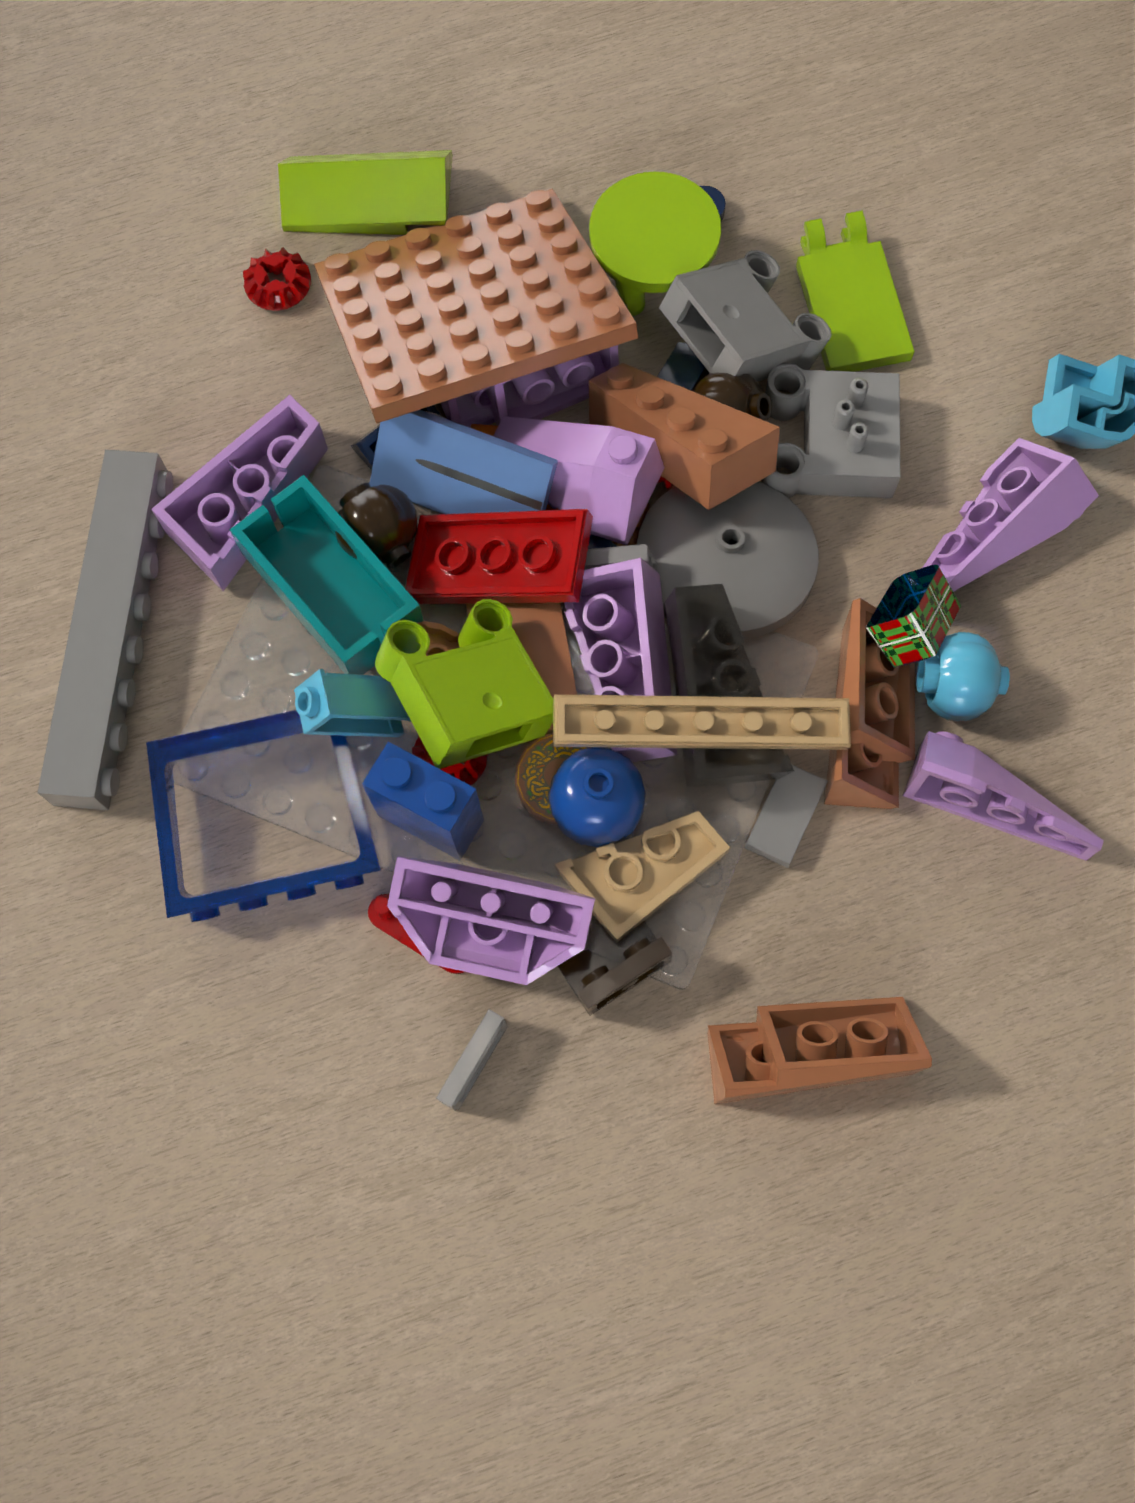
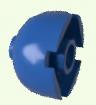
[549,747,646,847]

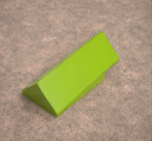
[278,150,453,235]

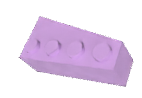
[151,395,328,591]
[564,558,678,762]

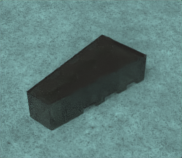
[665,584,794,788]

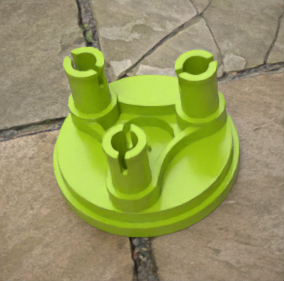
[589,171,721,316]

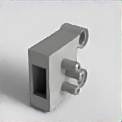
[659,250,832,382]
[762,363,901,498]

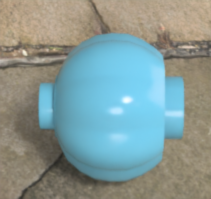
[916,632,1010,721]

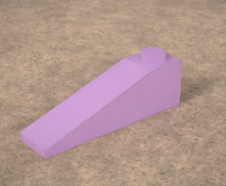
[903,731,1104,861]

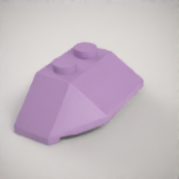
[387,856,596,985]

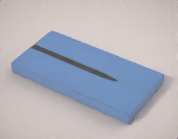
[369,410,558,514]

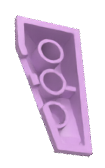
[493,416,664,546]
[922,438,1099,592]

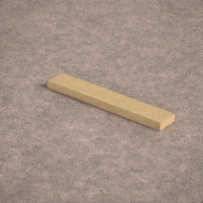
[553,694,851,750]

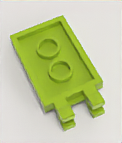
[796,210,915,372]

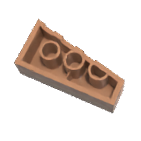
[589,363,780,510]

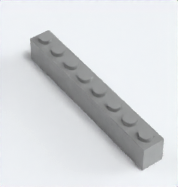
[37,449,173,810]

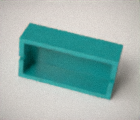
[229,475,424,675]

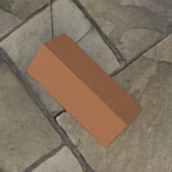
[824,598,915,809]
[707,997,932,1104]

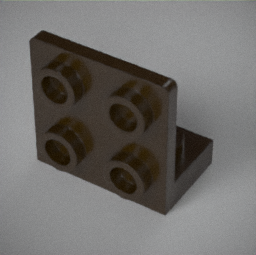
[557,914,673,1016]

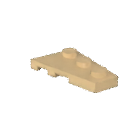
[554,811,730,943]

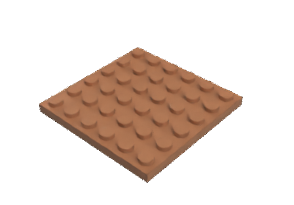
[314,188,638,424]

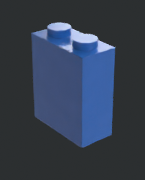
[362,741,484,861]

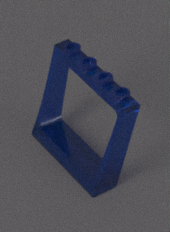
[146,710,382,922]

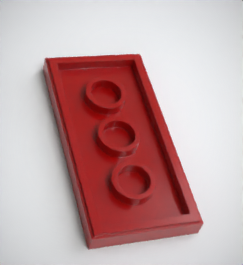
[405,509,593,604]

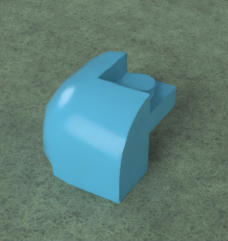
[1032,354,1135,449]

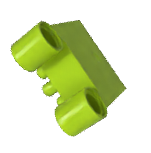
[375,599,553,769]

